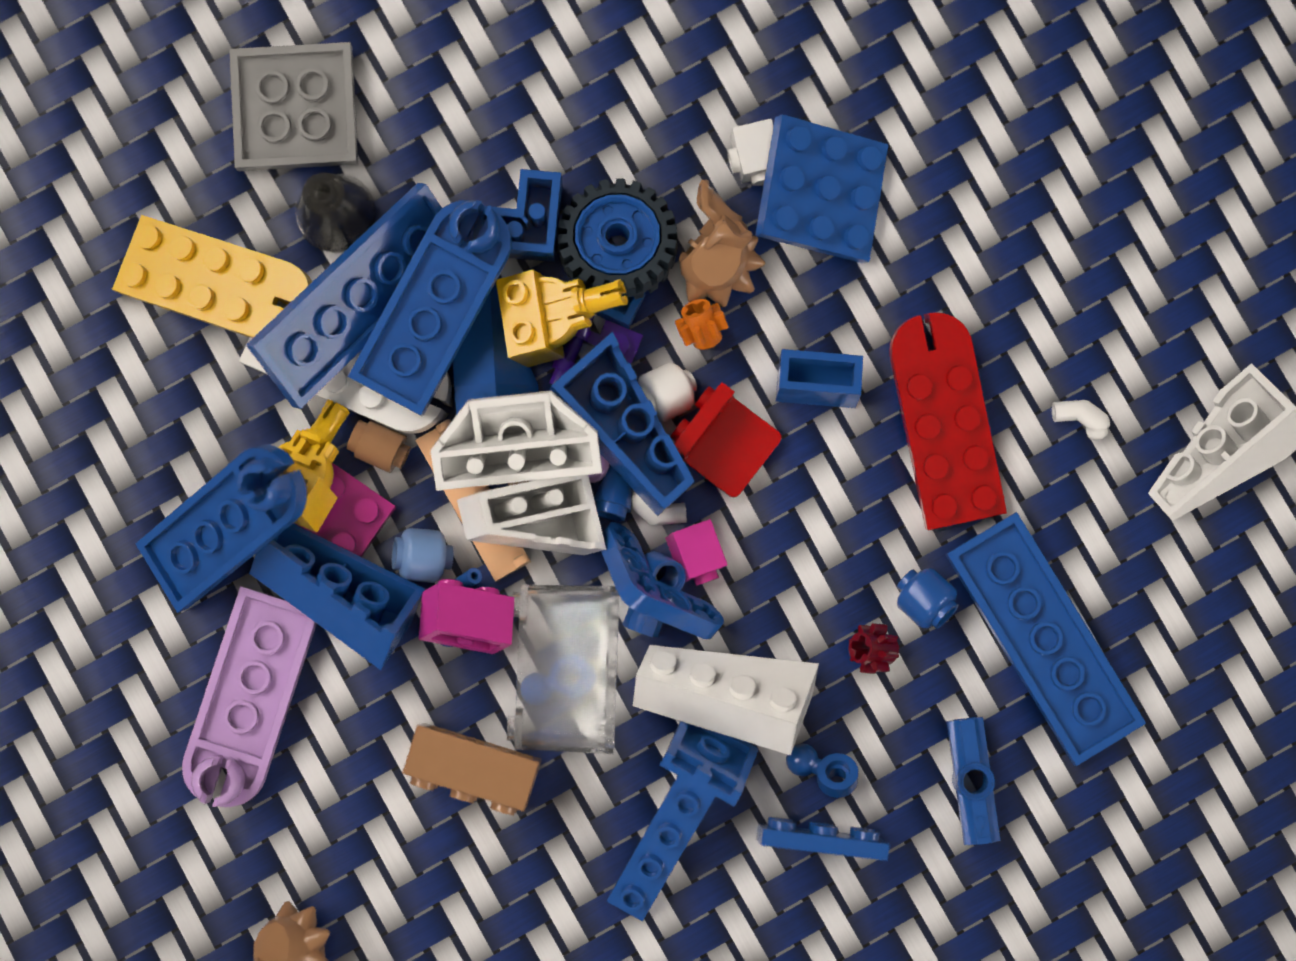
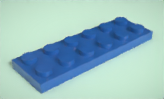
[246,183,442,409]
[945,512,1146,766]

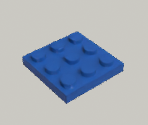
[755,114,889,263]

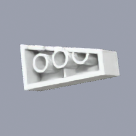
[633,645,819,755]

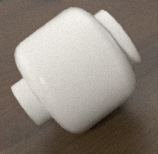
[638,363,697,422]

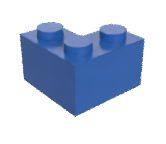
[472,169,563,262]

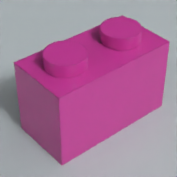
[419,579,515,654]

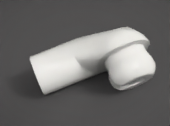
[1052,400,1110,440]
[632,489,687,526]

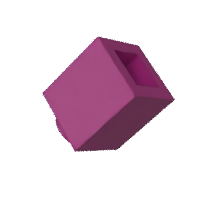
[665,519,728,586]

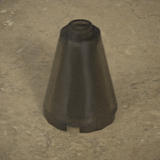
[295,173,377,253]

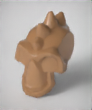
[679,179,766,307]
[253,901,330,961]

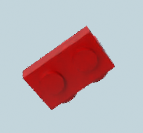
[670,382,781,498]

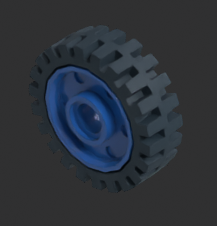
[557,178,678,300]

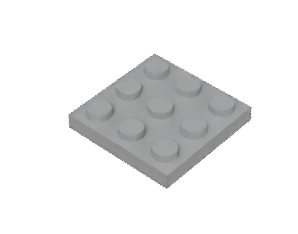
[229,42,358,171]

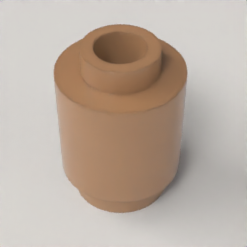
[347,420,411,473]

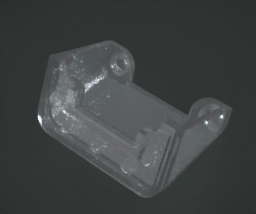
[507,584,620,754]

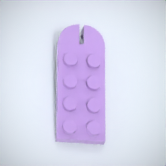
[182,586,317,807]

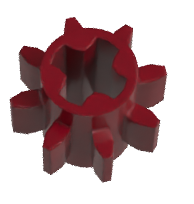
[849,623,899,674]

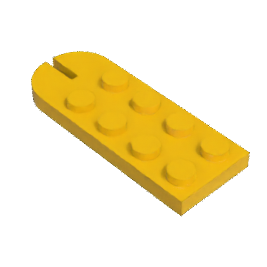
[112,215,312,338]

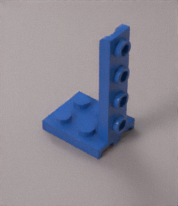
[606,721,759,922]

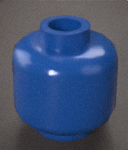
[897,568,959,629]

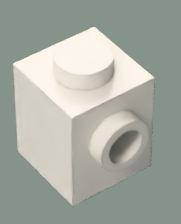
[727,119,773,186]

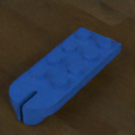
[348,200,512,417]
[136,445,307,613]

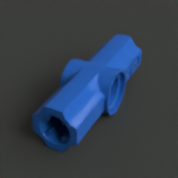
[946,717,1000,845]

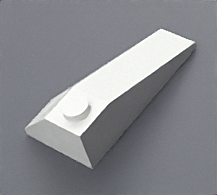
[1148,363,1296,521]

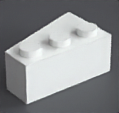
[457,475,606,555]

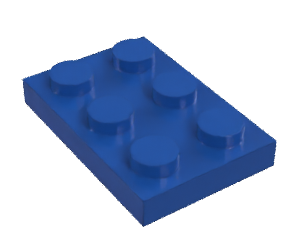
[756,817,890,861]

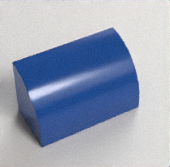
[775,349,863,408]

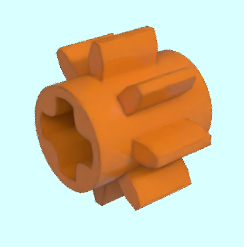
[675,299,729,350]

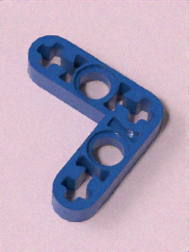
[601,522,724,640]

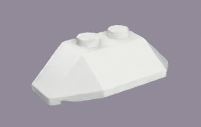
[430,391,602,491]

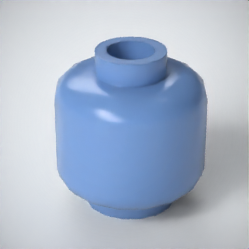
[391,528,454,583]

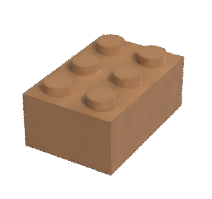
[402,723,542,816]

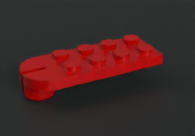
[889,313,1007,530]

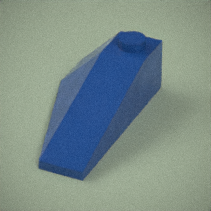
[453,284,539,415]

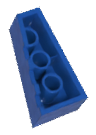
[549,332,695,516]
[249,523,425,670]

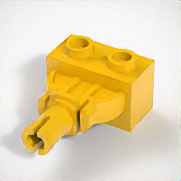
[496,269,628,367]
[278,399,350,533]

